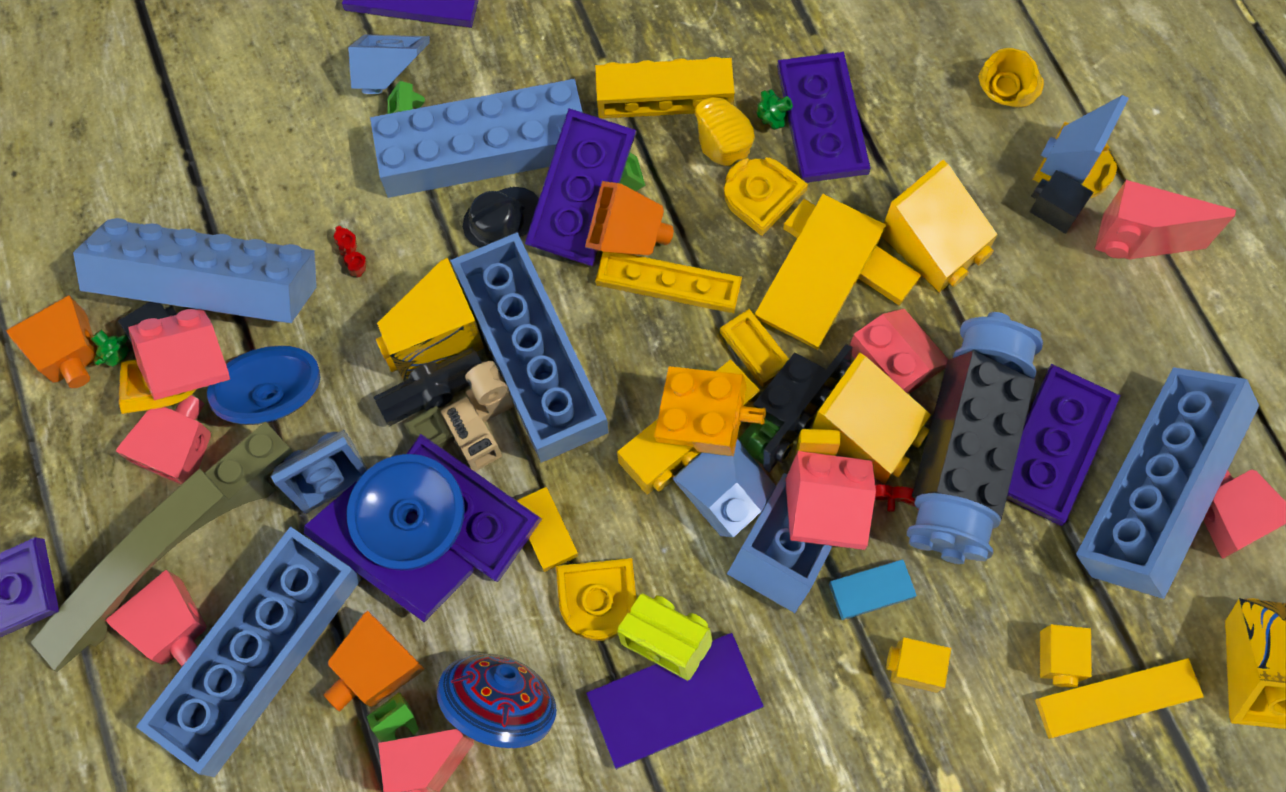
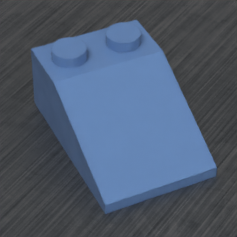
[271,429,368,514]
[727,473,832,613]

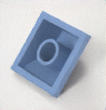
[348,34,430,94]
[1041,95,1129,185]
[672,439,776,537]

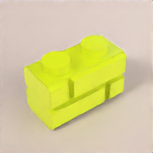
[617,593,712,681]

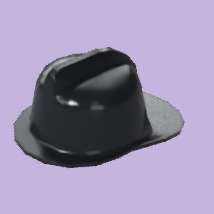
[462,187,539,248]

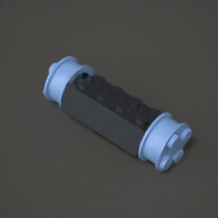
[907,312,1043,564]

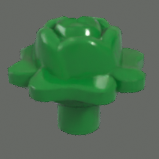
[756,89,793,130]
[90,329,130,367]

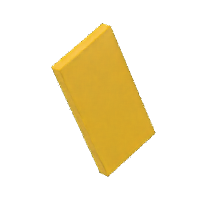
[754,194,886,350]

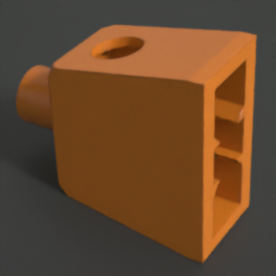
[585,181,674,255]
[6,295,97,388]
[323,610,425,712]

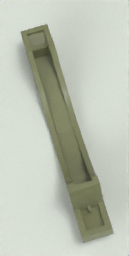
[31,421,293,672]

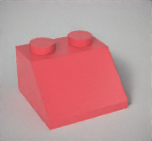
[128,309,230,400]
[850,309,949,394]
[785,451,876,550]
[378,729,474,792]

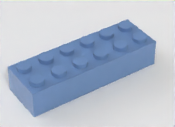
[370,79,582,198]
[73,218,317,323]
[450,232,609,463]
[1076,367,1259,599]
[136,526,362,777]

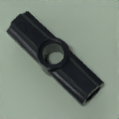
[374,347,482,427]

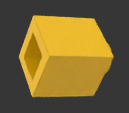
[1040,624,1092,687]
[886,637,951,693]

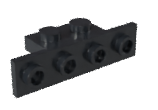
[753,344,852,472]

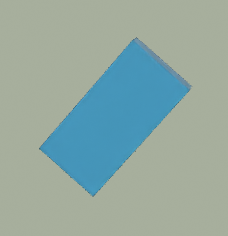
[829,559,917,620]

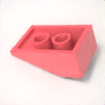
[1095,180,1236,260]

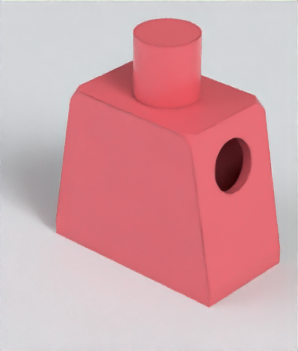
[116,395,211,485]
[1203,469,1286,559]
[105,570,207,666]

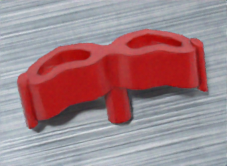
[333,226,367,278]
[875,484,919,512]

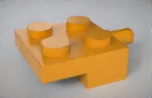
[654,366,766,456]

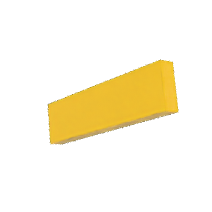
[783,198,921,306]
[595,252,742,314]
[1035,658,1204,739]

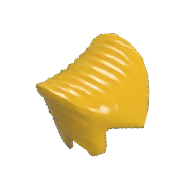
[978,48,1044,107]
[695,97,755,166]

